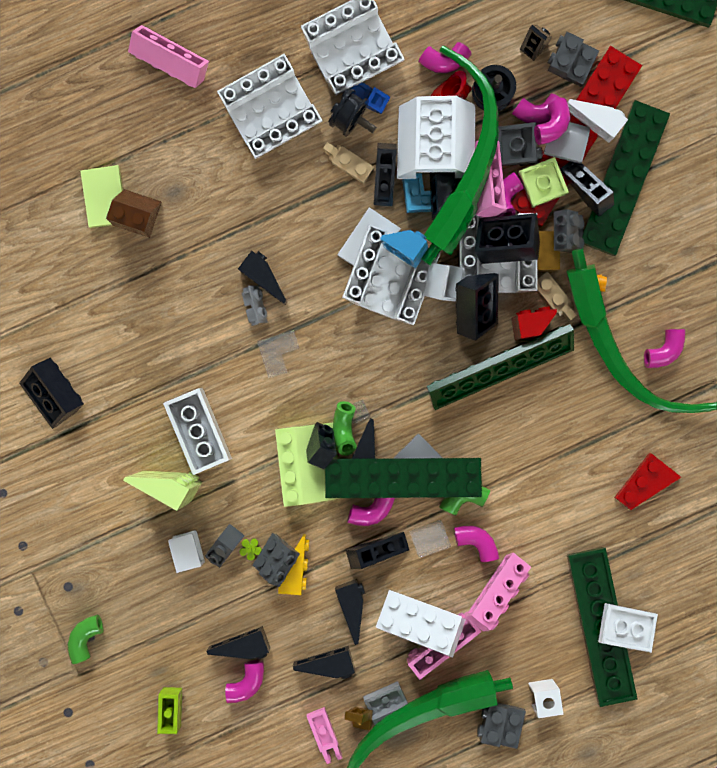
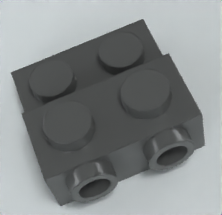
[547,32,599,87]
[498,122,543,166]
[554,209,584,253]
[252,533,300,587]
[477,703,526,749]

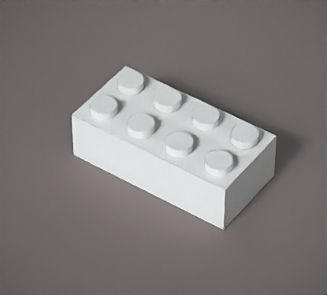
[163,388,232,475]
[376,590,466,658]

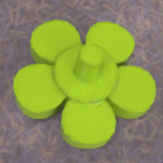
[239,538,262,560]

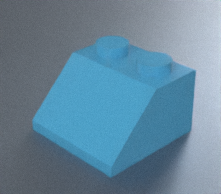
[380,230,428,269]

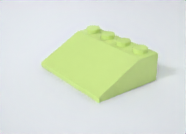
[275,422,340,507]
[123,471,202,511]

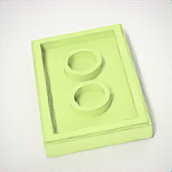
[80,165,123,228]

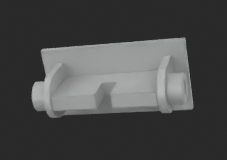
[242,286,268,326]

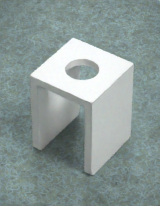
[424,263,465,301]
[168,530,205,573]
[529,679,563,718]

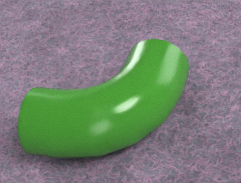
[333,401,357,456]
[439,486,490,516]
[67,615,104,664]

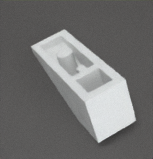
[567,99,628,143]

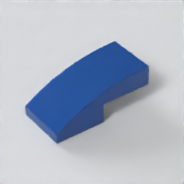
[349,82,390,114]

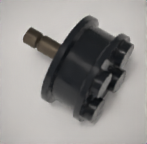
[472,65,516,111]
[328,88,377,137]

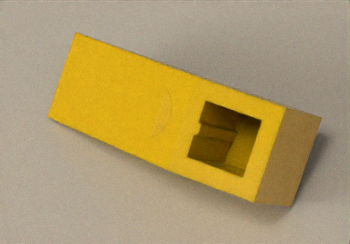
[278,534,309,595]

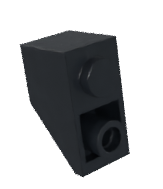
[306,422,337,469]

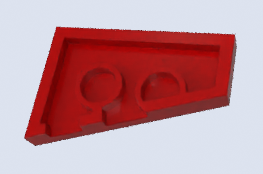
[614,453,681,510]

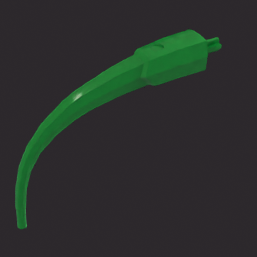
[421,45,499,266]
[567,248,717,413]
[347,670,513,768]

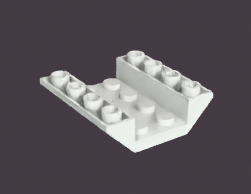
[301,0,405,95]
[217,54,323,159]
[397,96,475,179]
[459,213,537,293]
[342,224,440,325]

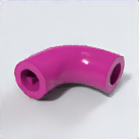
[418,42,472,73]
[512,93,560,125]
[534,98,570,145]
[496,173,524,217]
[644,329,685,368]
[347,498,395,526]
[454,526,499,562]
[225,660,264,703]

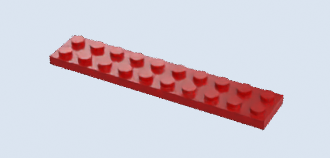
[511,45,643,227]

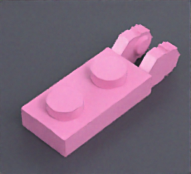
[307,707,342,764]

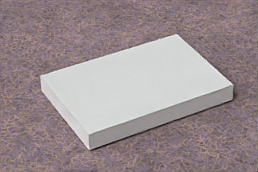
[337,207,401,266]
[598,603,658,653]

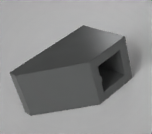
[205,524,245,568]

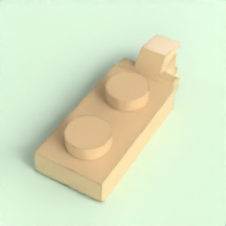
[323,142,374,184]
[537,271,577,321]

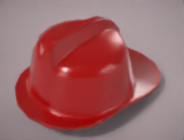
[431,70,472,100]

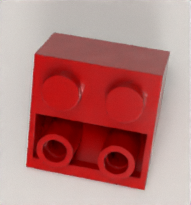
[511,306,557,341]

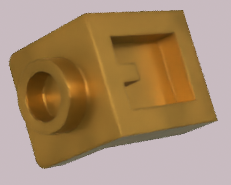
[345,707,373,730]

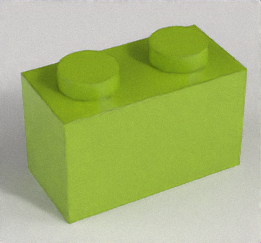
[157,687,182,734]

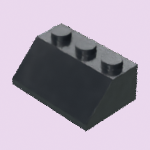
[475,213,540,264]
[455,273,499,341]
[19,357,84,429]

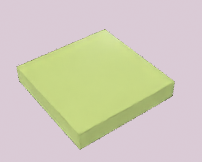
[518,157,569,208]

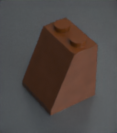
[106,189,162,238]

